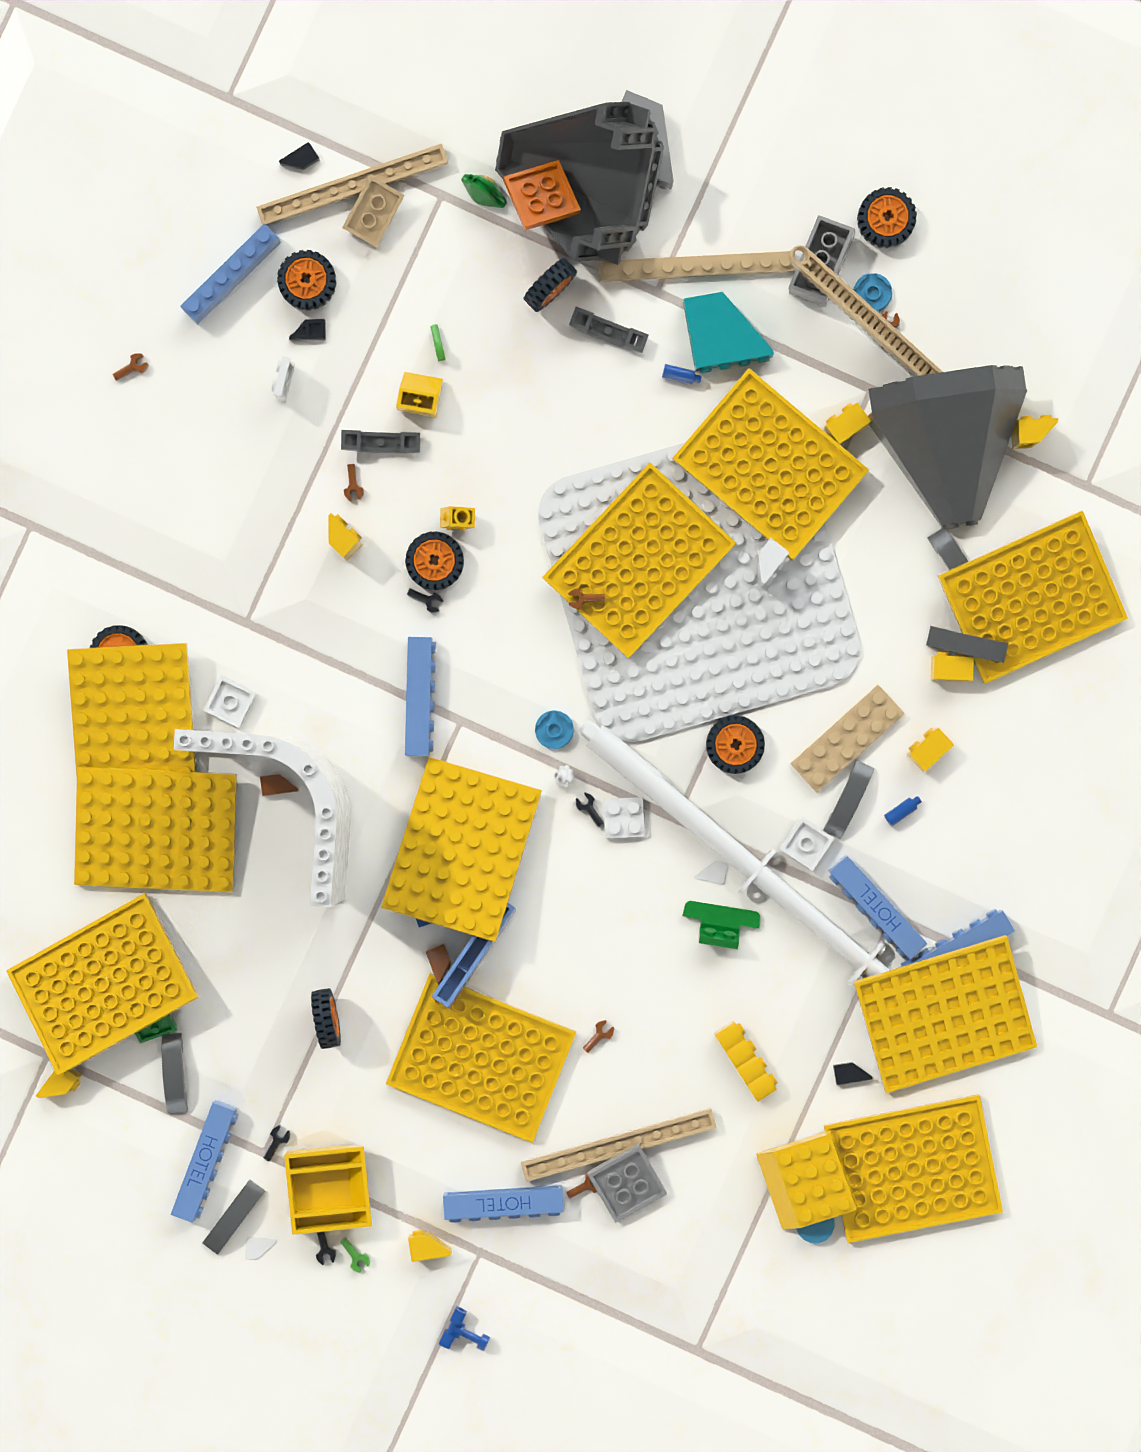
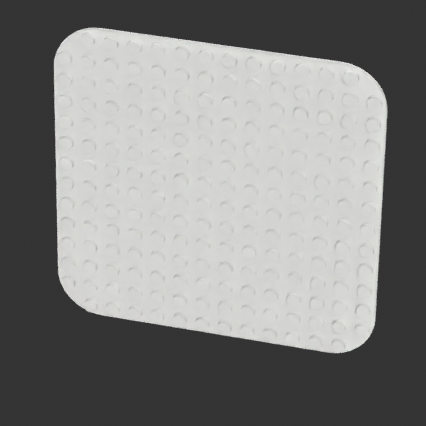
[538,442,860,742]

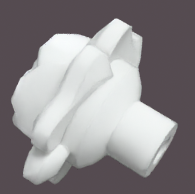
[553,765,574,788]

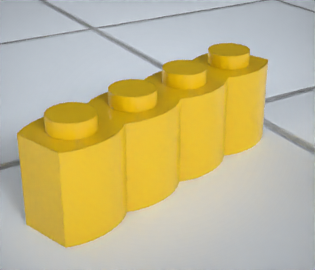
[714,1021,778,1102]

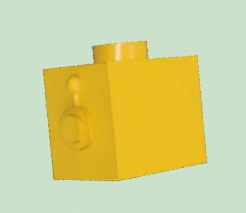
[440,506,475,531]

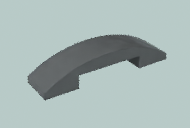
[569,306,649,353]
[341,430,420,453]
[927,527,968,570]
[926,626,1009,663]
[823,760,875,839]
[161,1033,188,1113]
[202,1179,265,1255]

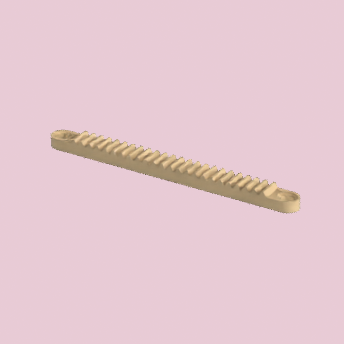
[788,245,943,376]

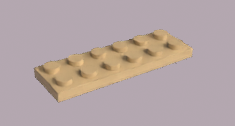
[790,684,905,793]

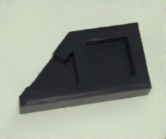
[278,142,320,170]
[289,319,326,341]
[833,1062,873,1085]

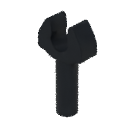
[407,588,444,613]
[576,792,604,827]
[263,1125,290,1162]
[316,1231,337,1265]

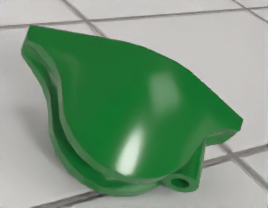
[461,174,507,208]

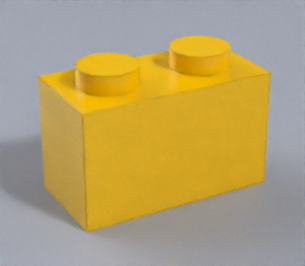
[824,402,871,445]
[930,652,974,682]
[907,727,954,772]

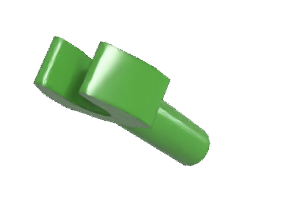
[430,324,446,362]
[340,1237,370,1273]

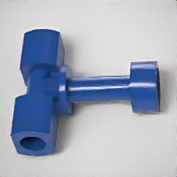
[439,1306,490,1351]

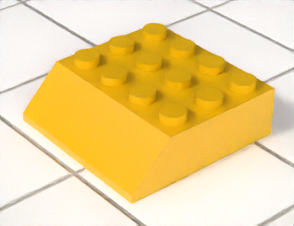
[756,1130,857,1229]
[284,1145,372,1235]

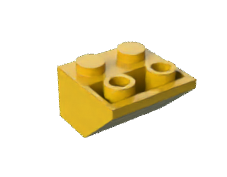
[396,372,443,418]
[1011,415,1058,449]
[328,513,363,561]

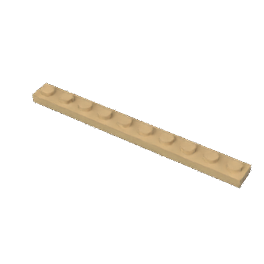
[256,143,449,226]
[599,251,796,282]
[521,1108,717,1182]

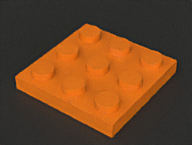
[503,160,581,231]

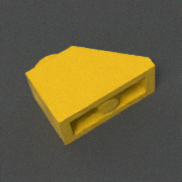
[36,1069,82,1098]
[408,1229,452,1262]

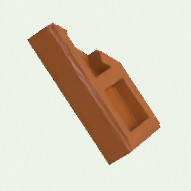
[260,774,299,796]
[426,944,451,985]

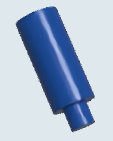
[662,364,702,385]
[884,796,922,827]

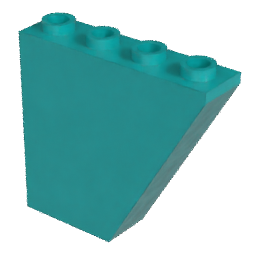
[683,291,774,373]

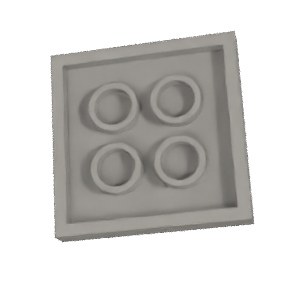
[587,1143,667,1223]

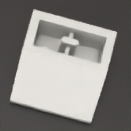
[755,538,789,587]

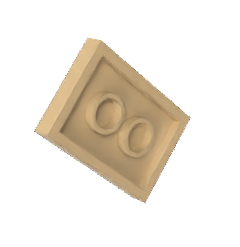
[342,175,405,248]

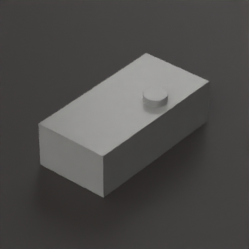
[788,215,855,307]

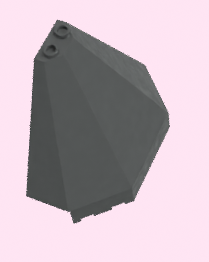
[495,102,664,265]
[868,365,1028,529]

